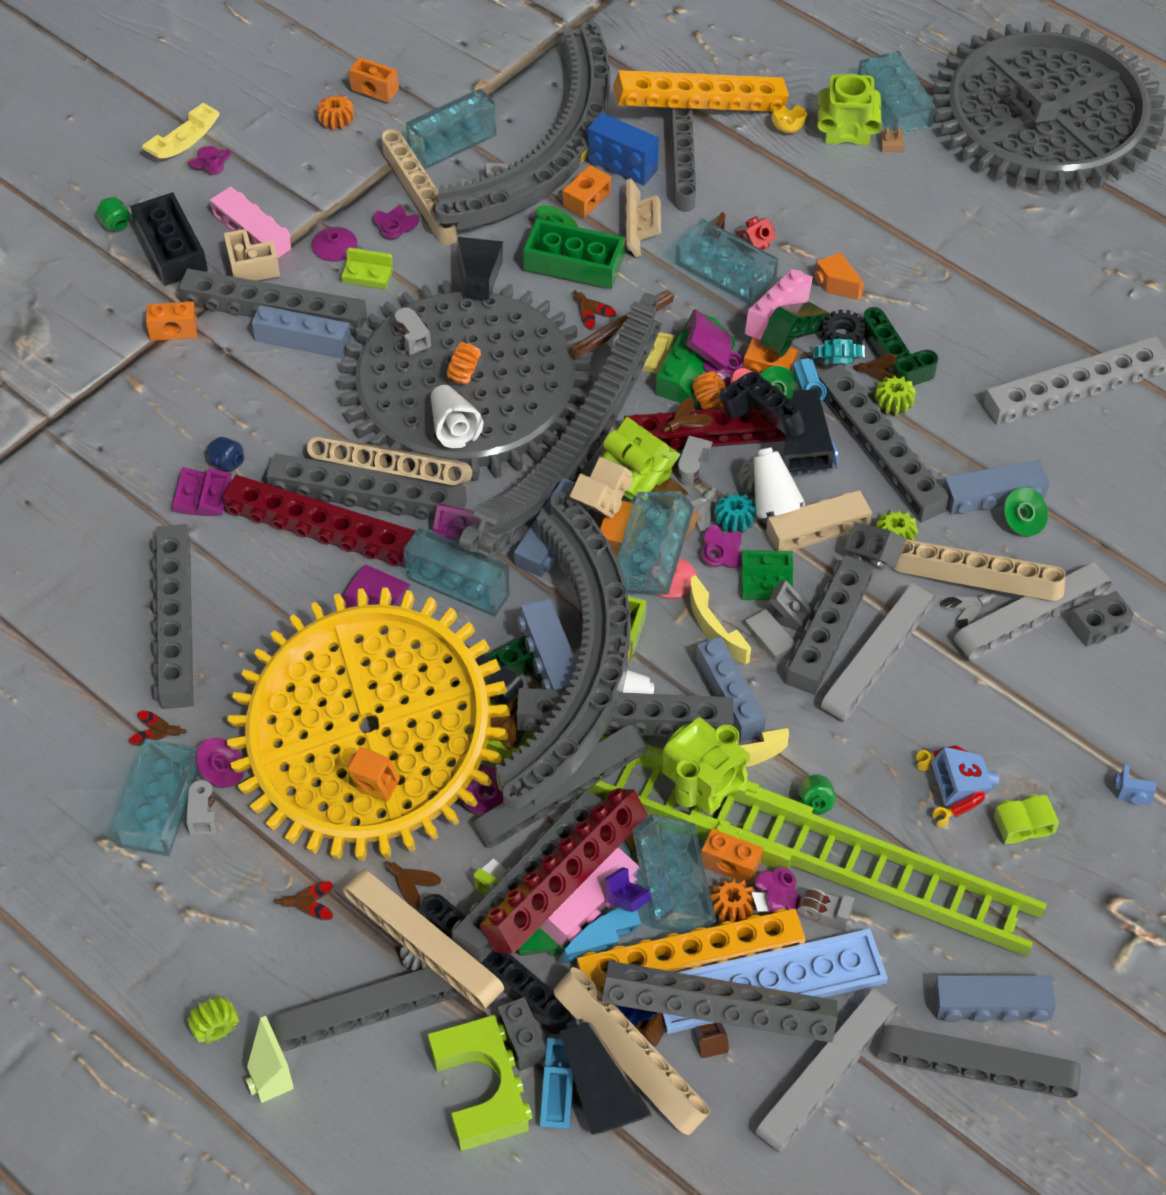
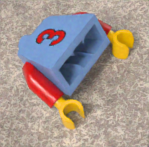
[916,745,999,828]

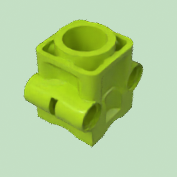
[818,74,882,146]
[602,417,681,502]
[662,717,750,816]

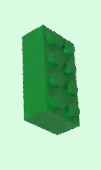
[523,219,625,289]

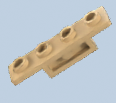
[624,178,661,258]

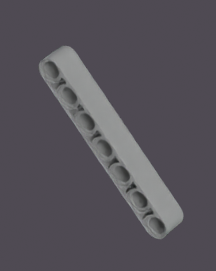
[954,563,1112,660]
[821,583,936,721]
[756,988,899,1152]

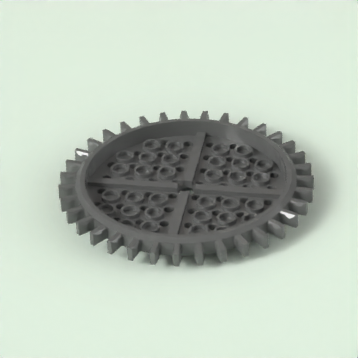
[932,21,1166,192]
[339,280,592,481]

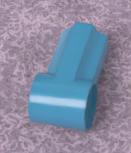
[791,358,827,402]

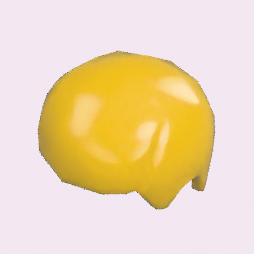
[771,105,807,134]

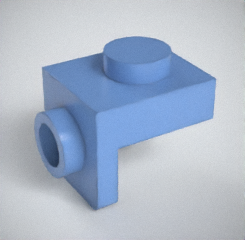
[1114,764,1156,805]

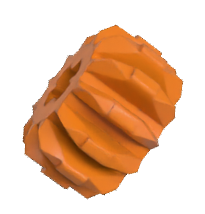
[317,94,354,131]
[447,342,481,385]
[693,371,726,409]
[709,876,756,923]

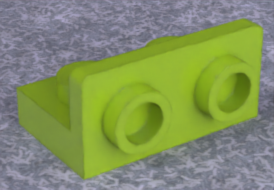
[341,248,393,290]

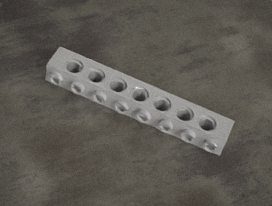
[984,337,1166,425]

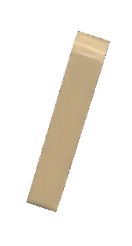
[381,129,458,245]
[307,437,472,485]
[892,539,1066,601]
[343,869,505,1010]
[553,968,710,1135]

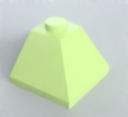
[245,1016,294,1103]

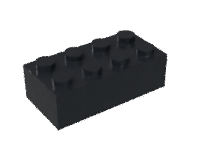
[130,192,208,285]

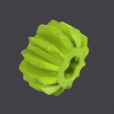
[874,375,916,416]
[875,509,918,540]
[187,996,239,1044]

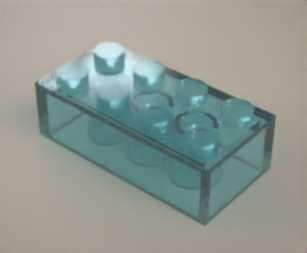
[858,51,936,134]
[406,88,497,170]
[675,218,778,305]
[617,491,694,595]
[404,527,510,617]
[112,738,199,857]
[632,814,716,934]

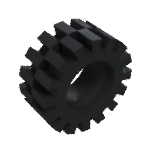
[821,309,865,345]

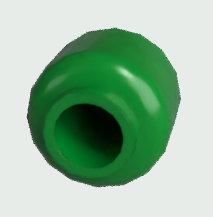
[96,197,130,231]
[799,774,836,815]

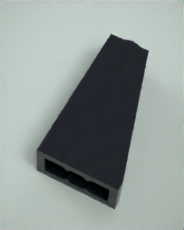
[457,237,503,300]
[783,389,834,472]
[560,1019,652,1135]

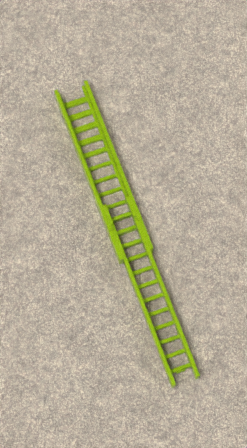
[466,695,1047,957]

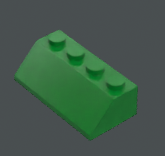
[656,314,736,410]

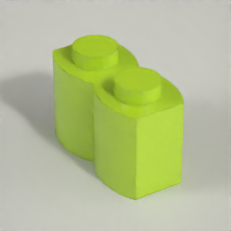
[993,794,1059,844]

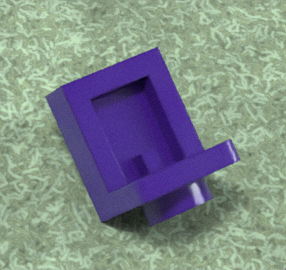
[605,867,651,912]

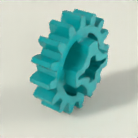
[813,339,865,365]

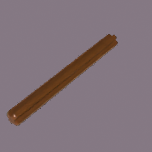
[570,290,675,359]

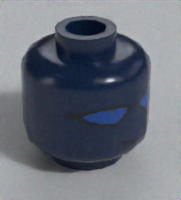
[207,437,244,472]

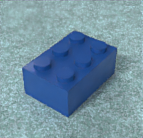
[588,113,659,186]

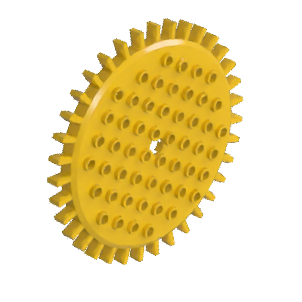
[227,587,510,861]

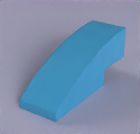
[559,908,641,964]
[540,1038,574,1129]

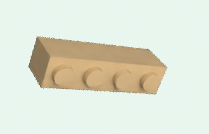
[766,490,872,551]

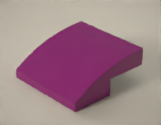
[686,309,732,370]
[171,467,232,516]
[426,503,482,566]
[342,564,410,608]

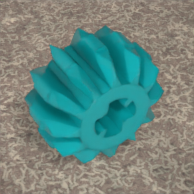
[714,492,756,533]

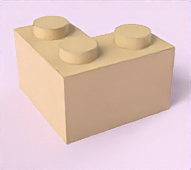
[224,229,280,281]
[570,457,633,518]

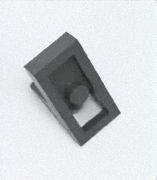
[769,580,815,633]

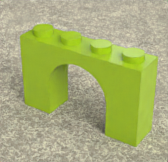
[428,1015,532,1151]

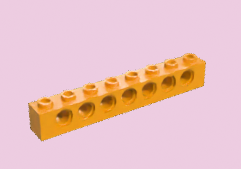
[613,70,789,112]
[577,909,805,993]

